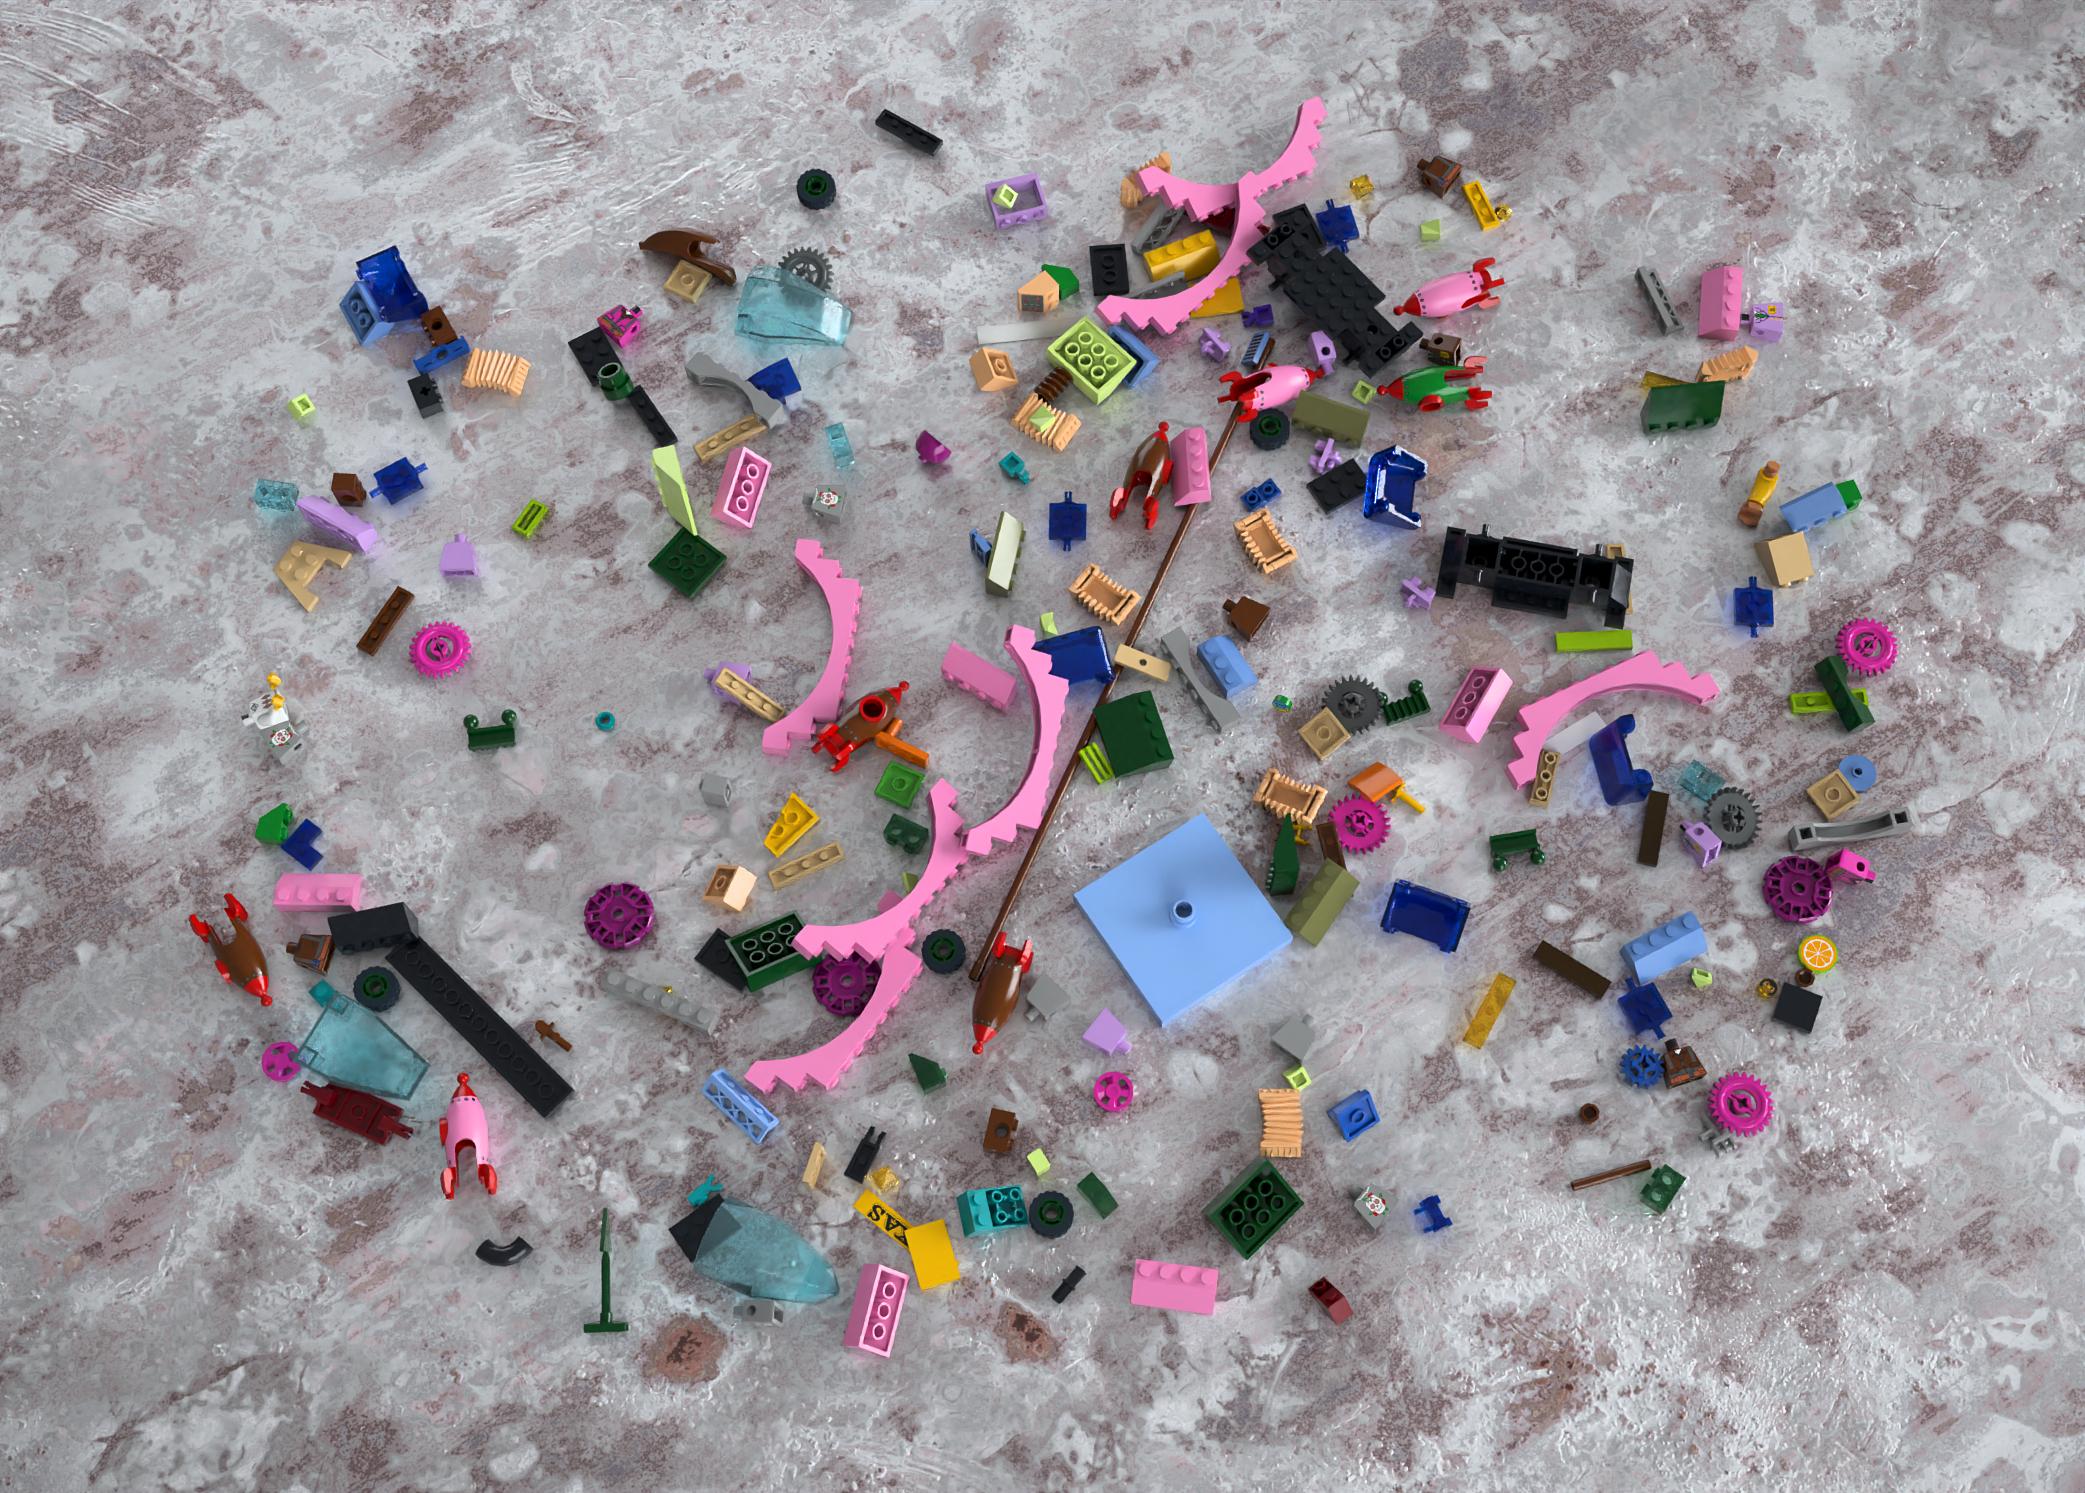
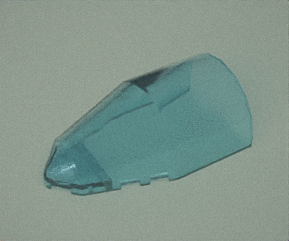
[694,1196,840,1305]

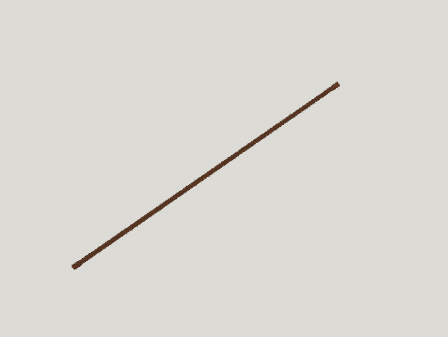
[968,337,1276,982]

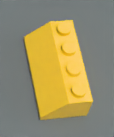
[1143,229,1221,288]

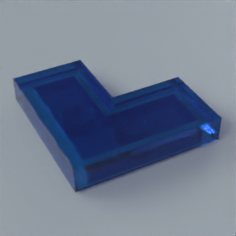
[280,818,323,872]

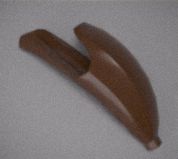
[639,227,737,287]

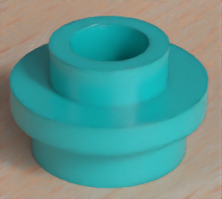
[596,712,615,731]

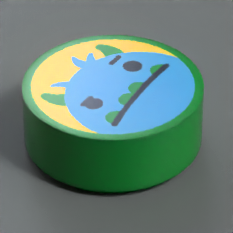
[1272,695,1292,712]

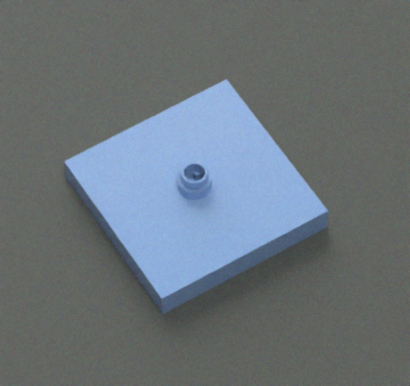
[1073,812,1293,1028]

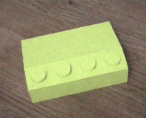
[1046,316,1137,405]
[650,445,698,536]

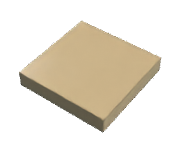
[663,259,712,304]
[1297,707,1352,761]
[1805,768,1861,822]
[802,1142,826,1191]

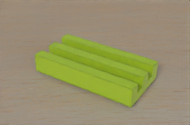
[511,498,548,538]
[1078,742,1114,785]

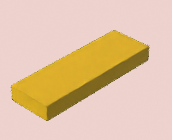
[1461,180,1500,231]

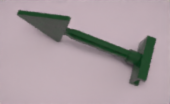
[584,1207,629,1333]

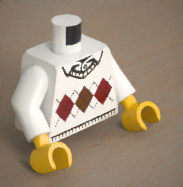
[241,672,289,729]

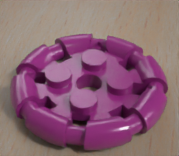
[1762,856,1834,924]
[584,881,654,950]
[812,951,882,1017]

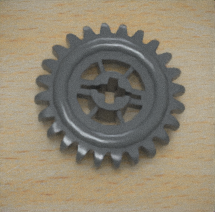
[775,246,834,305]
[1321,675,1384,736]
[1703,787,1763,851]

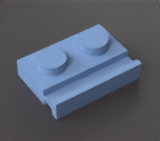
[969,528,992,568]

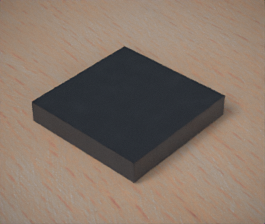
[1771,982,1823,1034]

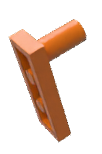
[875,717,929,769]

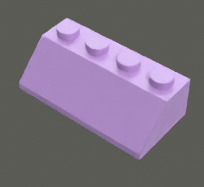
[295,494,378,553]

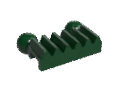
[1376,679,1431,727]
[463,709,517,752]
[1489,829,1546,872]

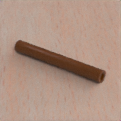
[1571,1159,1652,1191]

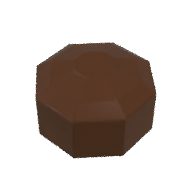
[1794,968,1815,988]
[1579,1103,1600,1124]

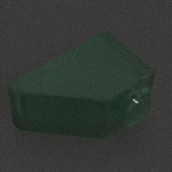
[908,1053,948,1095]
[1077,1172,1119,1220]

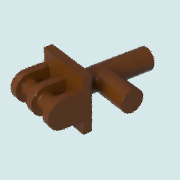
[535,1020,573,1052]

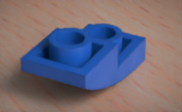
[1240,478,1282,512]

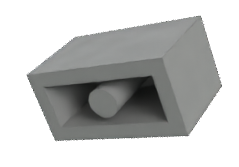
[699,773,733,808]

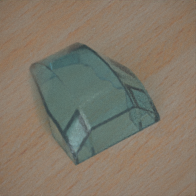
[734,265,853,346]
[292,990,431,1101]

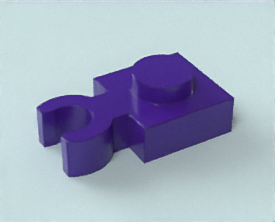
[1241,304,1274,327]

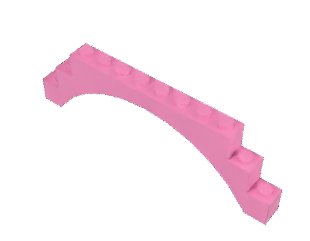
[1134,96,1328,222]
[1094,170,1267,337]
[762,539,862,756]
[959,625,1069,856]
[1504,649,1720,791]
[791,778,970,964]
[744,890,923,1095]

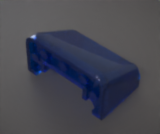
[355,245,429,323]
[1363,445,1428,530]
[1031,626,1116,686]
[1589,714,1654,806]
[1380,878,1471,954]

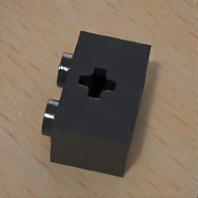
[407,373,444,419]

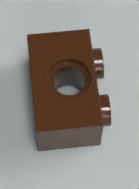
[420,305,458,347]
[331,473,367,507]
[983,1108,1019,1156]

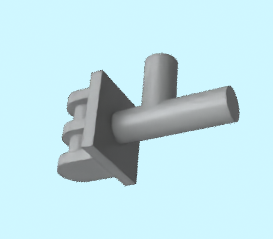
[1698,1114,1737,1157]

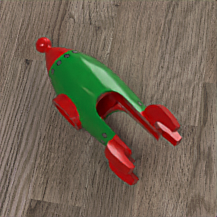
[1377,356,1492,412]

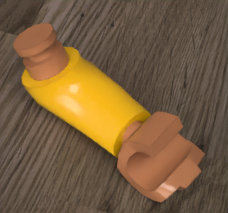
[1737,461,1780,527]

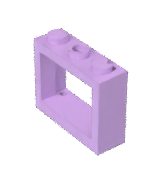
[985,172,1048,229]

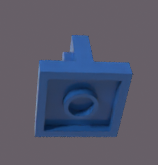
[1326,1089,1380,1142]

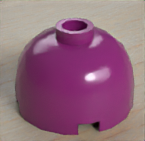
[915,430,952,464]

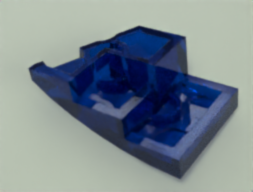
[745,357,802,405]

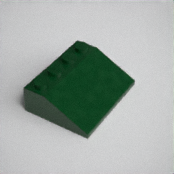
[1640,380,1725,434]
[1092,690,1174,779]
[1264,813,1300,896]
[724,910,823,993]
[1201,1156,1304,1260]

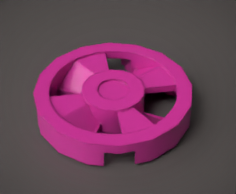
[261,1042,303,1082]
[1093,1072,1133,1112]

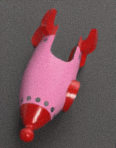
[1393,257,1505,319]
[1217,363,1325,423]
[439,1073,497,1200]

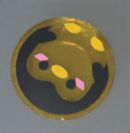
[1494,203,1512,221]
[1756,978,1778,999]

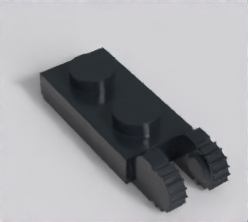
[844,1126,887,1184]

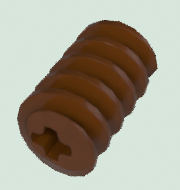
[1034,367,1074,406]

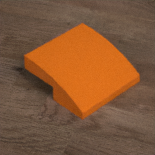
[1347,762,1403,803]

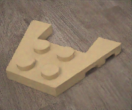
[273,540,352,612]

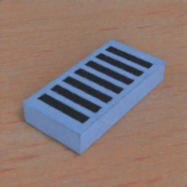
[1241,331,1270,367]

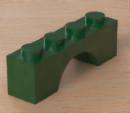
[1814,656,1876,732]

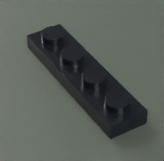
[875,109,943,157]
[626,385,678,448]

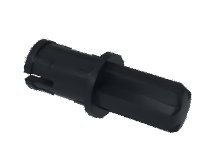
[1051,1265,1086,1304]

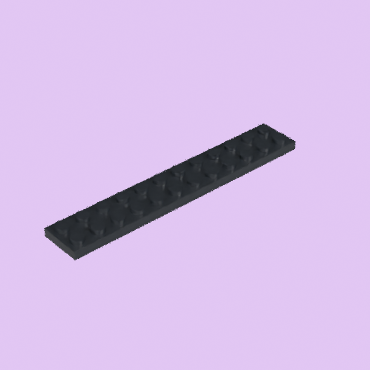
[384,936,575,1120]

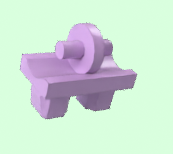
[1198,327,1231,363]
[1308,438,1341,476]
[1400,576,1436,611]

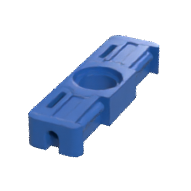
[413,335,471,375]

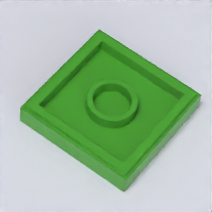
[874,760,926,810]

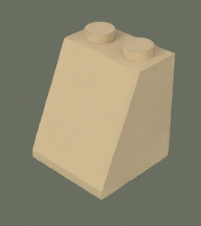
[1753,531,1815,588]

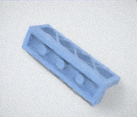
[701,1068,779,1144]

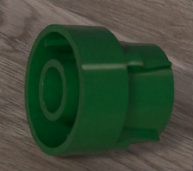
[597,363,634,401]

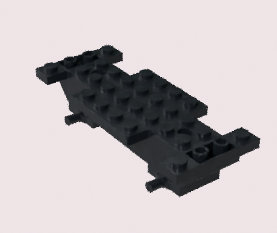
[1246,210,1424,379]
[1435,524,1634,630]

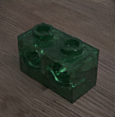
[883,813,929,855]
[1640,1164,1686,1215]

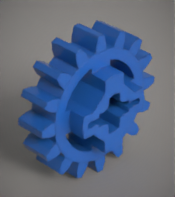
[1619,1045,1665,1089]

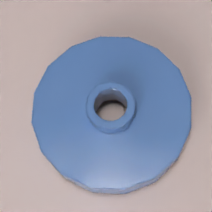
[1837,755,1877,793]

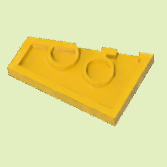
[763,792,819,858]

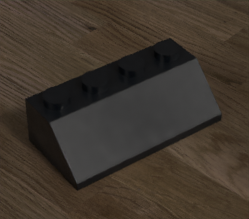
[327,902,419,956]

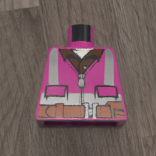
[597,305,643,349]
[1824,849,1876,885]

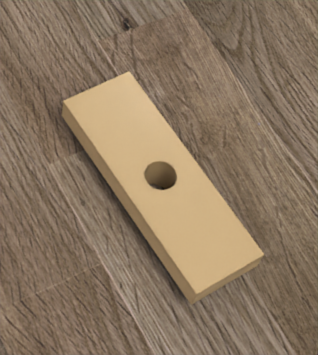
[1113,643,1172,683]
[1528,748,1561,808]

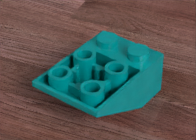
[956,1185,1029,1238]

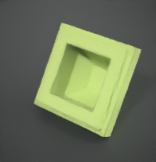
[1691,968,1712,988]

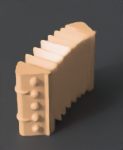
[1120,152,1171,209]
[1695,345,1759,383]
[461,348,530,397]
[1009,392,1081,452]
[1233,507,1298,575]
[1067,562,1141,627]
[1252,768,1328,827]
[1258,1088,1304,1158]

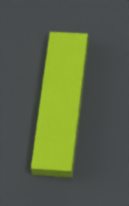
[1554,630,1633,653]
[1788,688,1869,714]

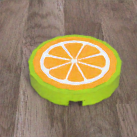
[1797,935,1838,974]

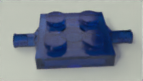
[1315,199,1360,254]
[369,457,428,505]
[1049,491,1087,551]
[1733,576,1774,638]
[1617,977,1673,1040]

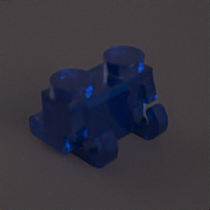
[1413,1195,1453,1234]

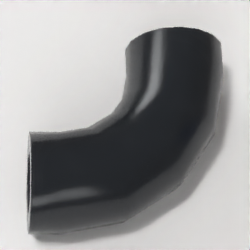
[475,1236,534,1267]

